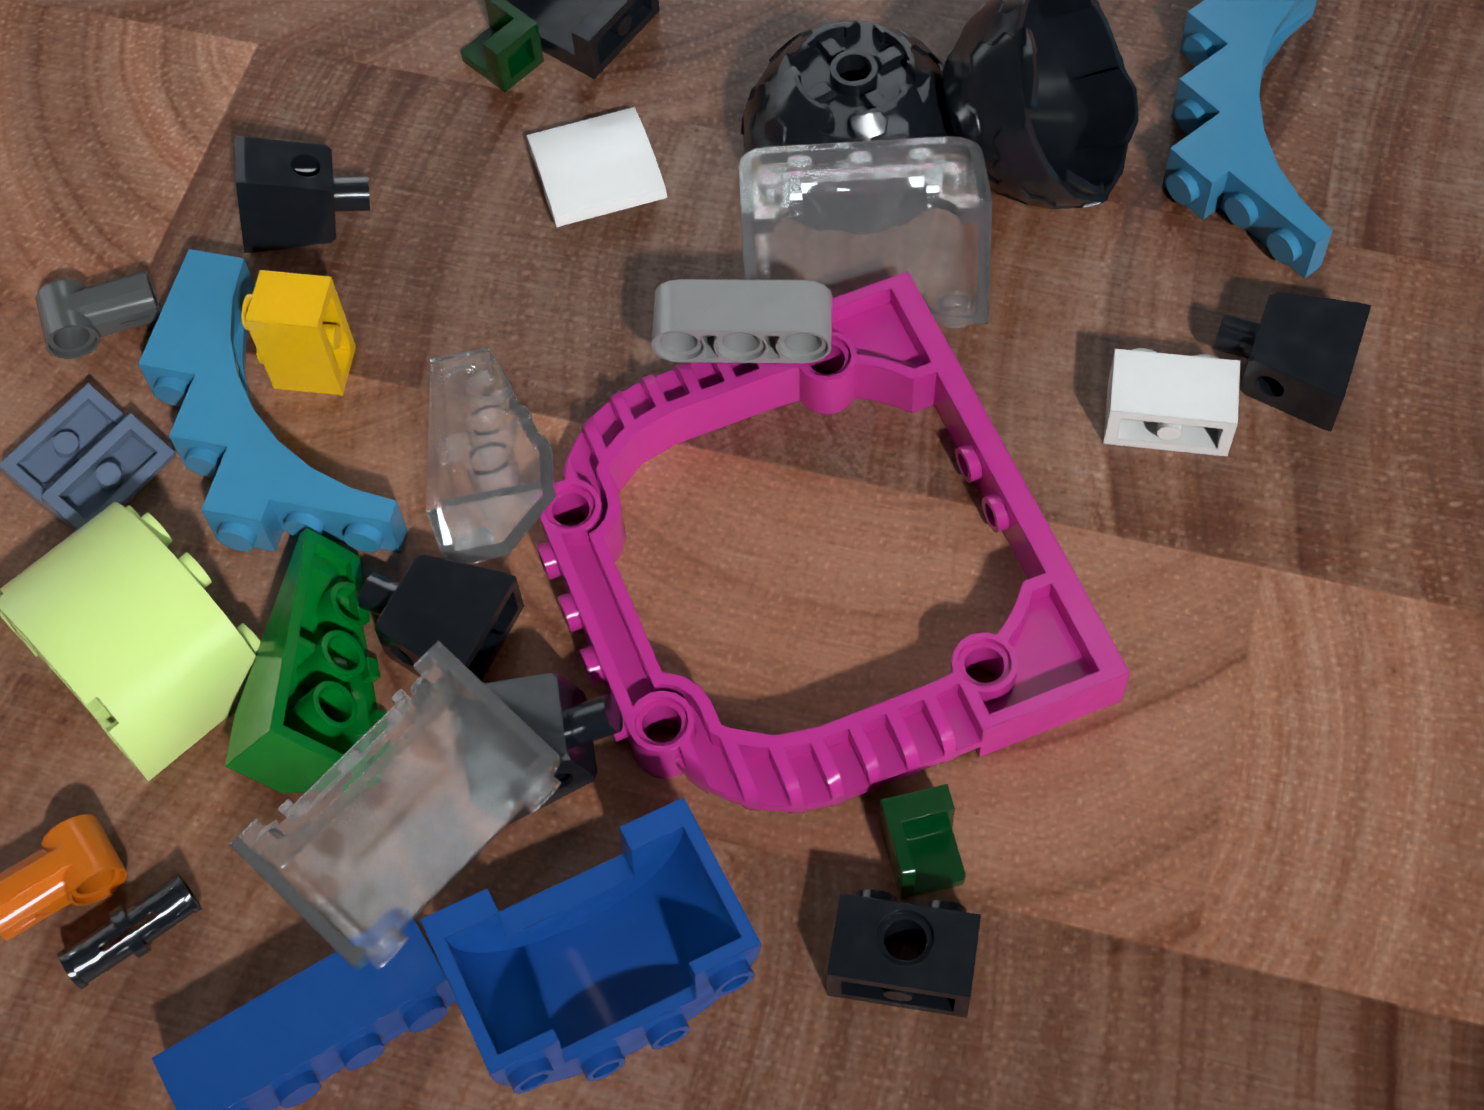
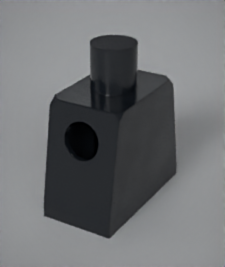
[235,137,370,253]
[1213,292,1371,432]
[358,554,524,704]
[460,673,623,825]

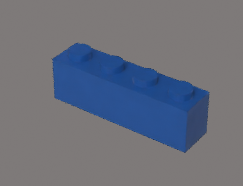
[152,910,457,1110]

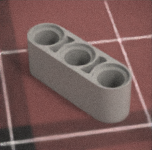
[651,279,833,363]

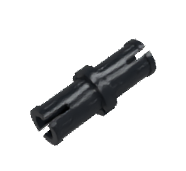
[57,873,202,990]

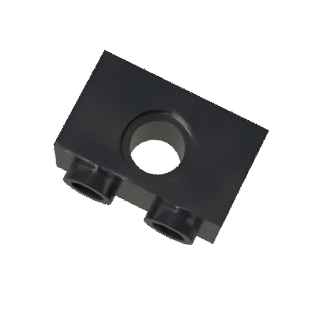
[827,889,981,1018]

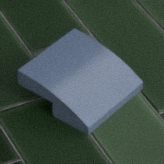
[0,383,176,532]

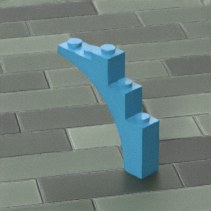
[1162,0,1333,279]
[138,249,408,553]

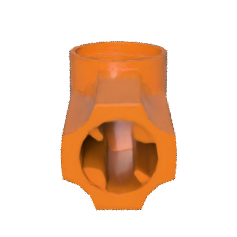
[0,814,128,941]

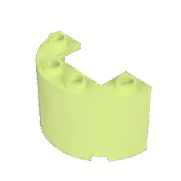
[0,502,261,782]

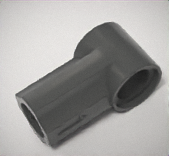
[35,270,162,359]

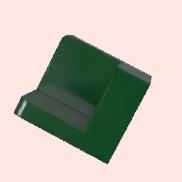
[461,0,544,92]
[879,784,966,899]

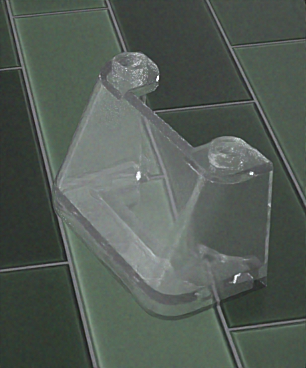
[739,137,992,328]
[229,641,561,970]

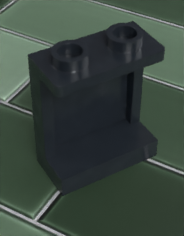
[506,0,660,80]

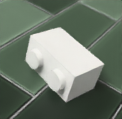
[1103,348,1240,456]

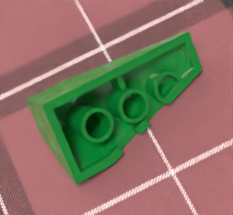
[225,528,390,793]

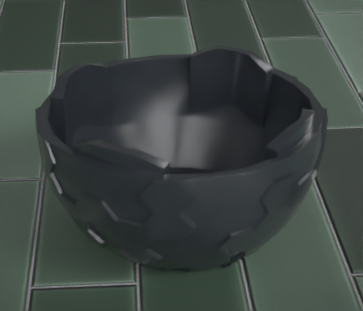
[940,0,1139,209]
[741,20,961,235]

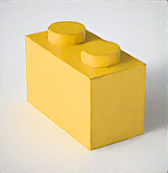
[241,270,356,396]

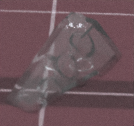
[426,348,556,564]

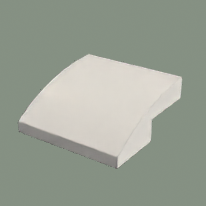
[527,107,667,227]

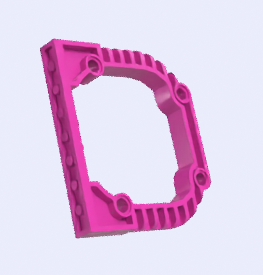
[536,271,1130,814]

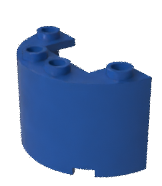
[420,797,761,1094]

